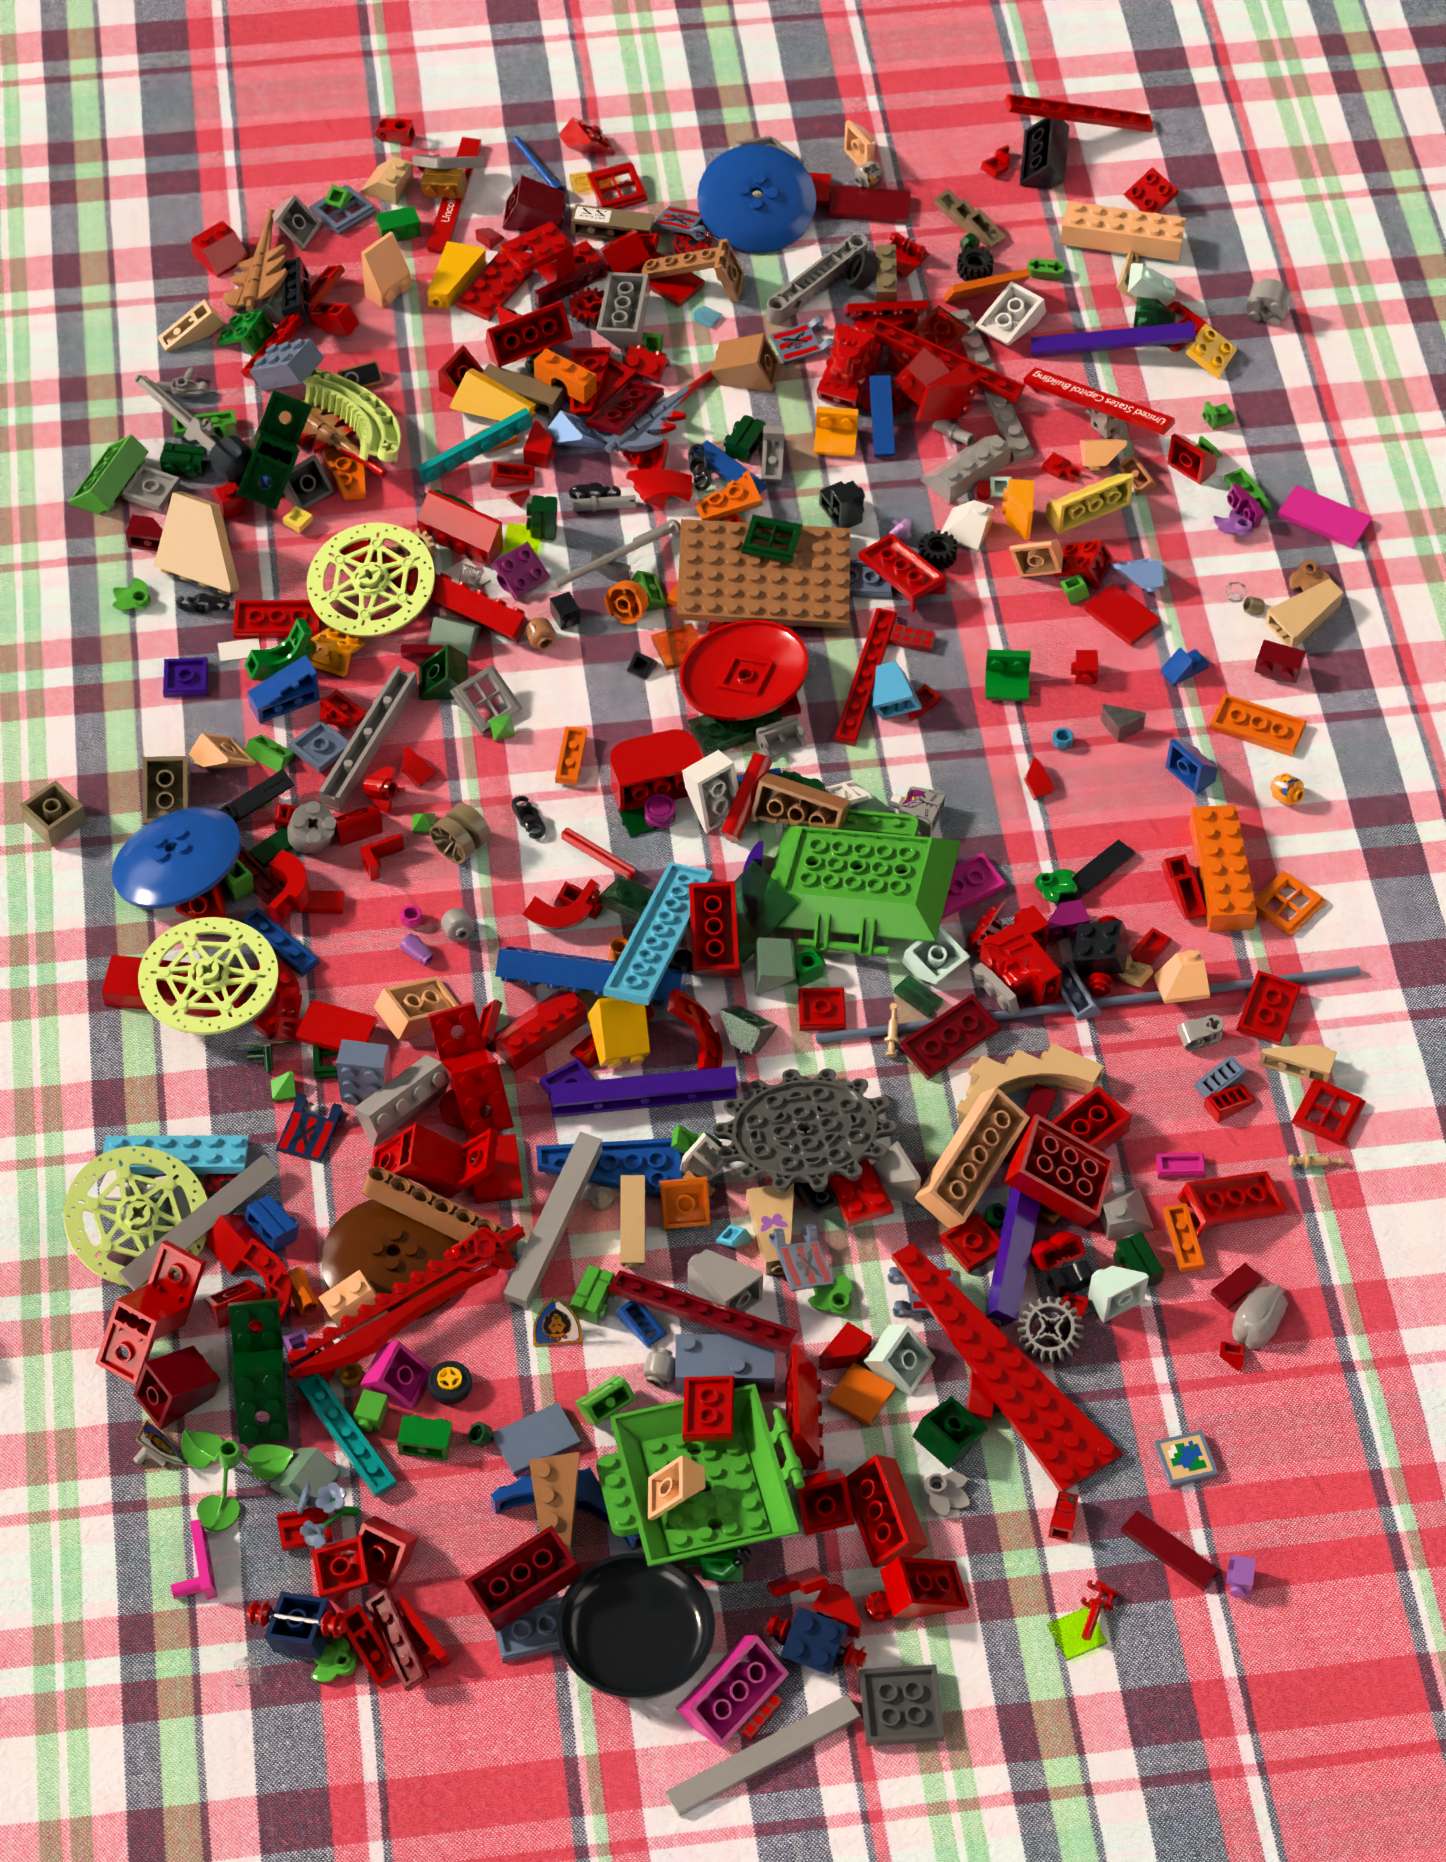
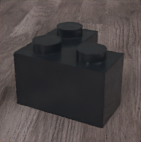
[819,481,865,528]

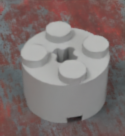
[1246,278,1292,326]
[287,801,336,854]

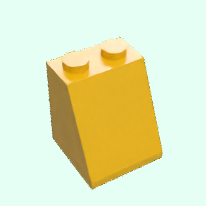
[588,997,650,1068]

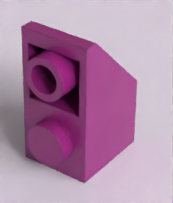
[1047,899,1090,942]

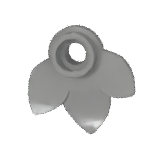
[924,1472,970,1517]

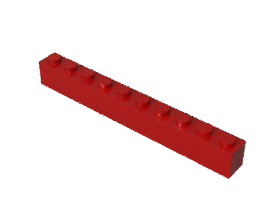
[340,530,529,643]

